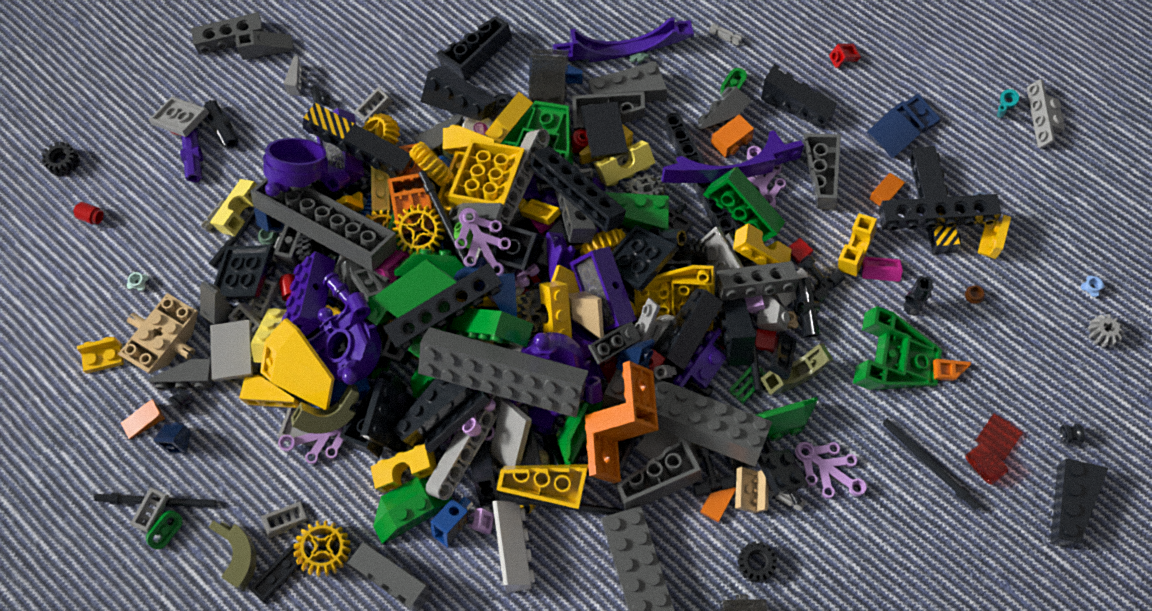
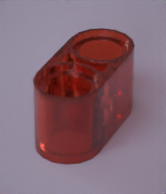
[965,442,1008,485]

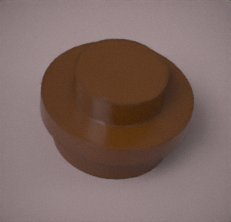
[964,285,985,304]

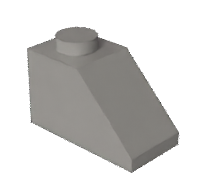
[757,295,790,332]

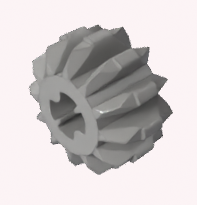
[1087,314,1125,348]

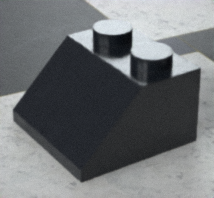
[492,224,544,271]

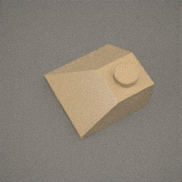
[569,291,604,338]

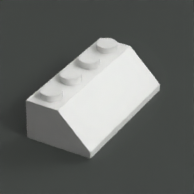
[492,501,535,593]

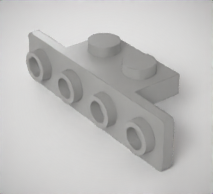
[1027,79,1065,149]
[633,298,663,344]

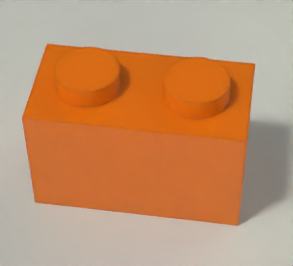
[711,114,754,158]

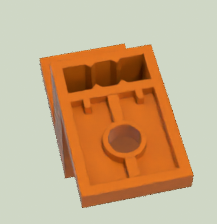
[388,143,434,234]
[585,361,659,483]

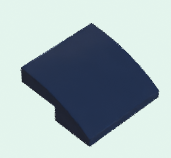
[888,94,941,134]
[866,108,921,158]

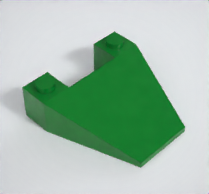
[501,101,573,165]
[366,259,458,358]
[853,306,942,390]

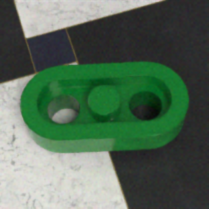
[720,68,747,96]
[146,510,182,550]

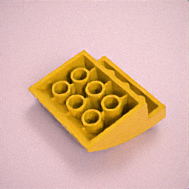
[433,139,525,216]

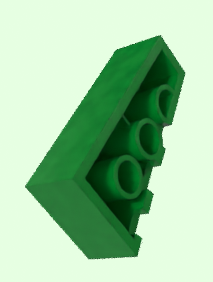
[703,166,785,242]
[605,192,669,231]
[449,308,533,347]

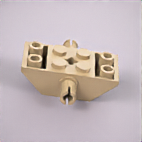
[118,293,198,374]

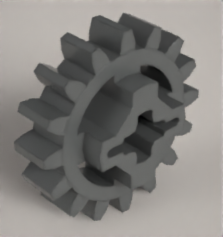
[625,174,665,196]
[517,289,549,332]

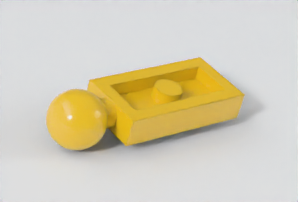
[518,198,561,225]

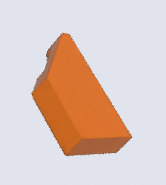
[933,359,971,381]
[700,487,736,522]

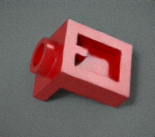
[829,44,861,68]

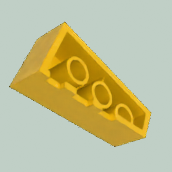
[497,464,588,509]

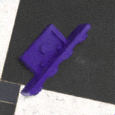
[672,328,726,389]

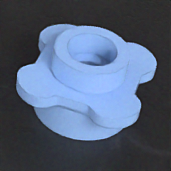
[1081,275,1105,297]

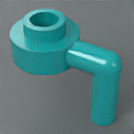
[997,89,1019,118]

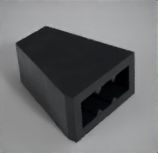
[470,440,500,506]

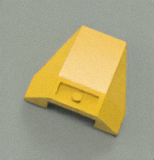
[635,265,715,334]
[260,318,335,410]

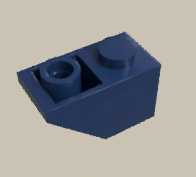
[616,339,655,372]

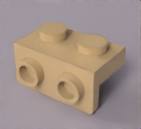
[735,467,769,513]

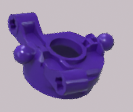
[263,138,350,197]
[308,292,381,385]
[505,332,604,417]

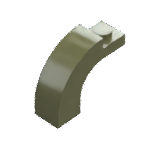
[760,343,834,395]
[291,384,359,434]
[208,520,257,592]

